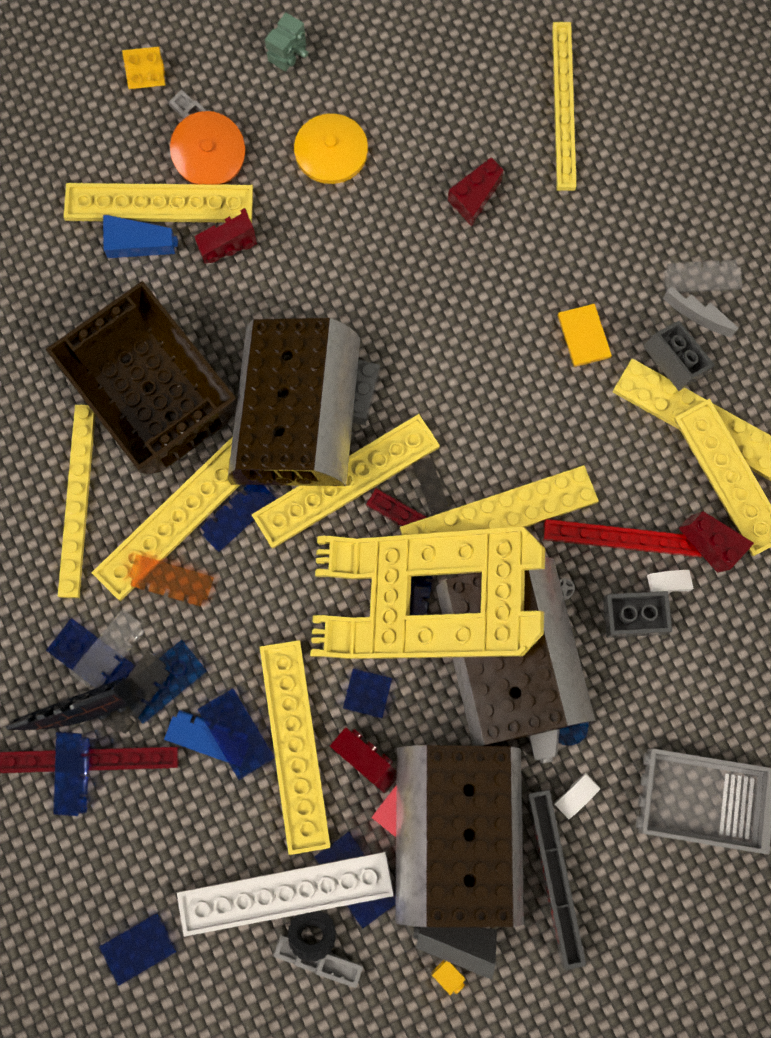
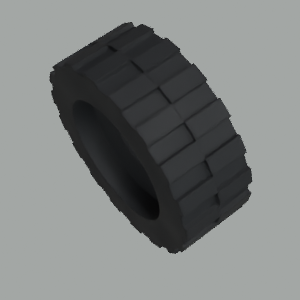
[288,910,336,962]

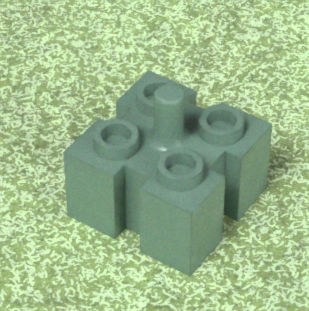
[265,12,308,72]

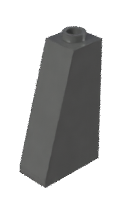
[413,926,497,979]

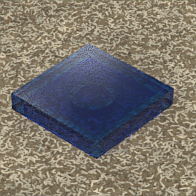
[343,669,392,719]

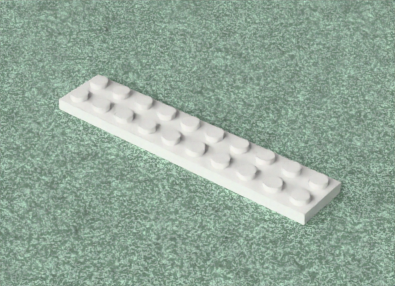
[177,852,394,936]

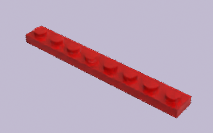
[543,519,703,558]

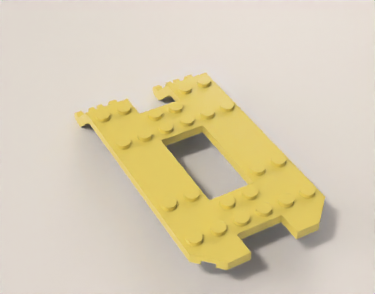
[310,527,545,659]

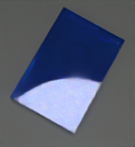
[99,913,177,986]

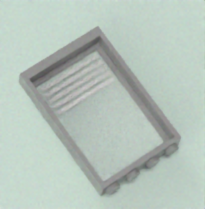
[636,749,771,855]

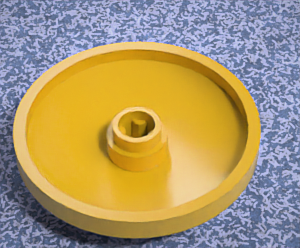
[294,113,368,184]

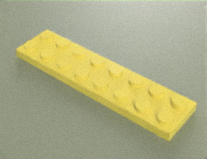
[674,399,771,556]

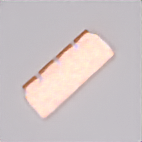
[129,554,214,607]

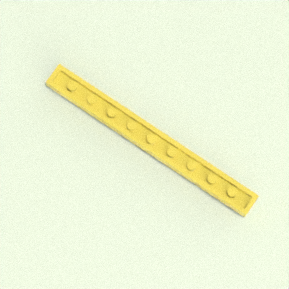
[552,22,576,191]
[58,405,96,598]

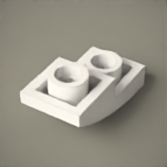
[647,570,694,594]
[554,773,600,819]

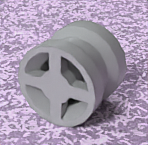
[559,578,575,600]

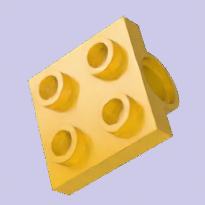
[122,46,166,89]

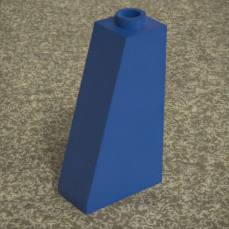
[103,215,178,258]

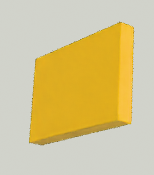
[557,304,612,367]

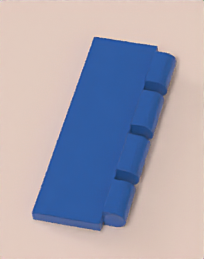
[164,710,250,767]

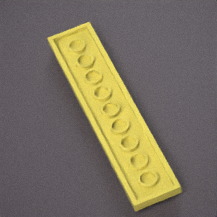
[64,183,253,223]
[612,359,771,481]
[251,414,440,549]
[91,437,240,602]
[399,465,599,535]
[260,640,331,855]

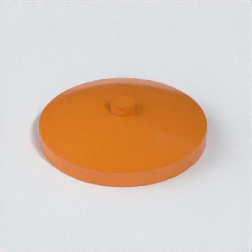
[170,111,245,185]

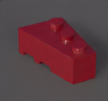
[448,157,504,227]
[194,208,257,264]
[679,511,754,573]
[330,727,397,794]

